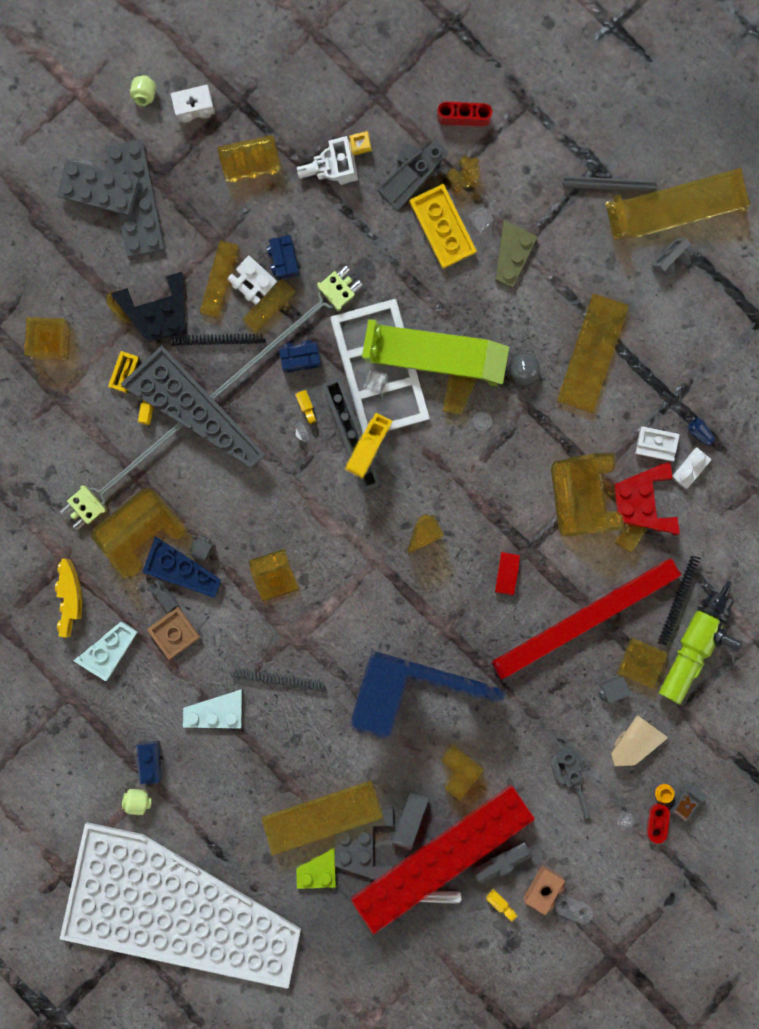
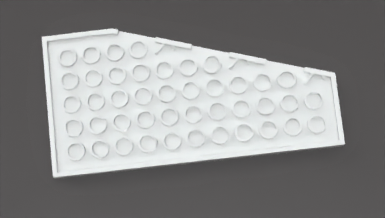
[60,822,301,989]

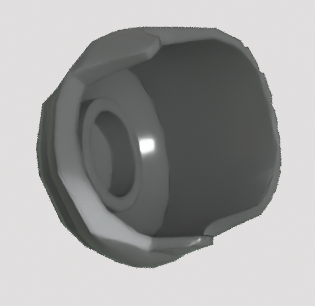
[509,353,540,387]

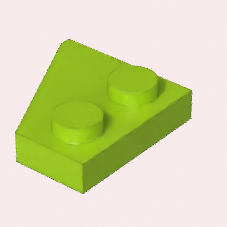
[296,848,336,889]

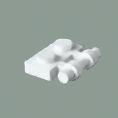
[227,255,277,305]

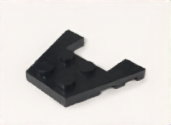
[111,271,185,343]

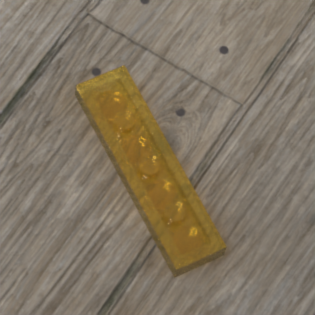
[200,240,239,319]

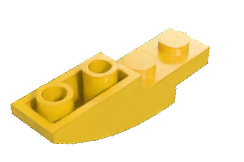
[345,413,393,478]
[55,559,82,638]

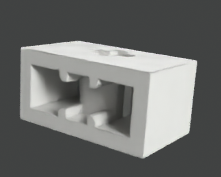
[170,85,215,122]

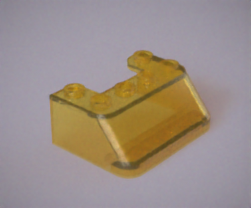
[551,452,624,537]
[91,488,190,579]

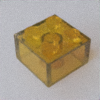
[24,317,71,361]

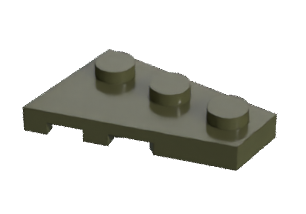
[495,220,538,288]

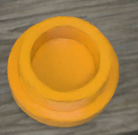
[655,784,675,804]

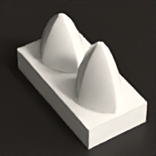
[672,447,712,489]

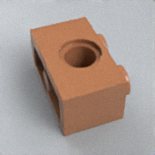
[523,864,565,915]

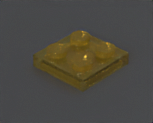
[616,638,668,688]

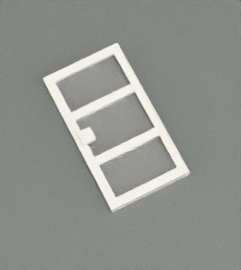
[330,299,430,434]

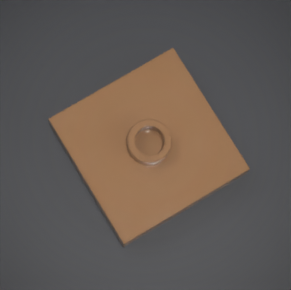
[147,606,201,660]

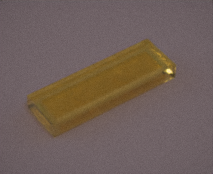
[242,279,296,333]

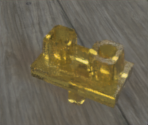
[446,155,480,192]

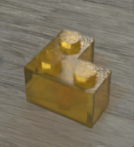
[440,743,484,800]

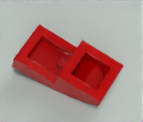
[494,552,520,596]

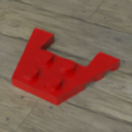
[614,462,680,536]

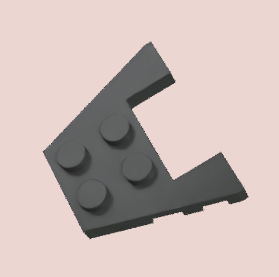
[335,807,393,880]

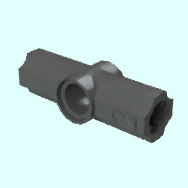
[473,841,532,884]

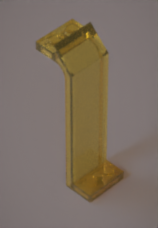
[605,168,751,240]

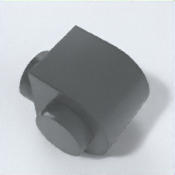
[190,535,215,562]

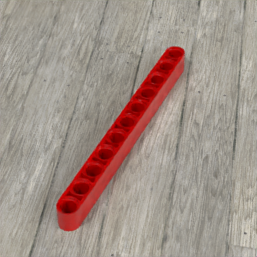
[491,558,682,679]

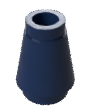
[687,418,715,446]

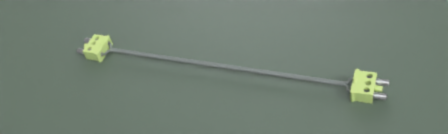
[60,266,362,530]

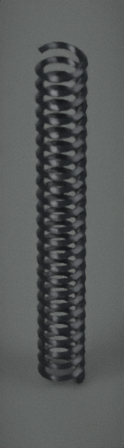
[170,333,266,346]
[657,556,701,645]

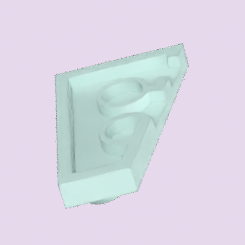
[74,622,138,681]
[183,689,242,728]

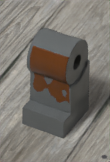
[670,782,707,822]

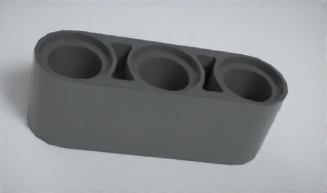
[391,791,428,851]

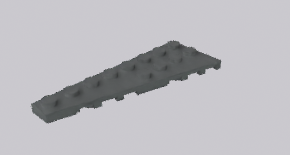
[121,345,266,468]

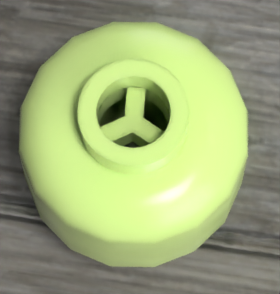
[130,75,156,106]
[122,789,151,815]

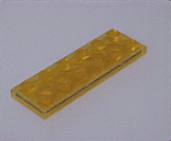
[556,293,629,413]
[261,780,384,856]

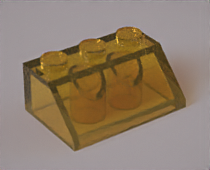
[217,135,281,182]

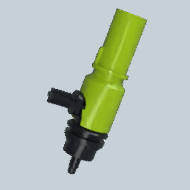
[658,581,743,705]

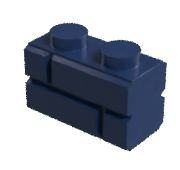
[266,235,300,281]
[279,340,321,373]
[136,741,162,784]

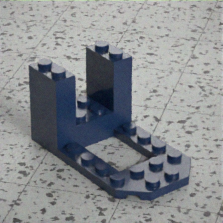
[350,650,506,739]

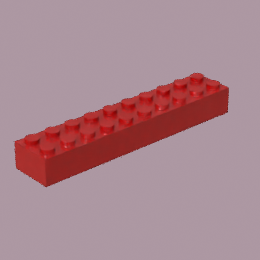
[351,784,535,934]

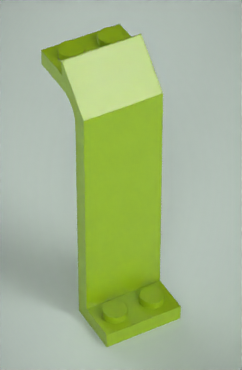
[362,319,509,387]

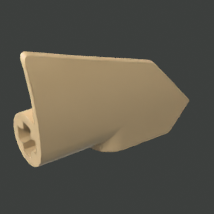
[611,716,667,766]

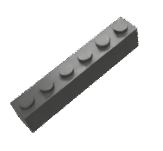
[322,377,381,493]

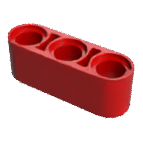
[437,101,493,127]

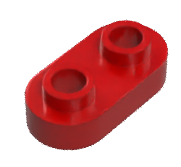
[646,803,670,844]

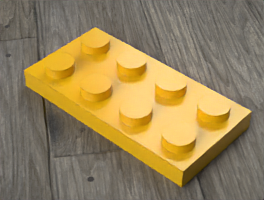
[409,184,477,269]

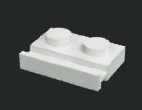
[635,427,679,462]

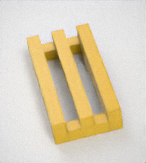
[108,351,140,394]

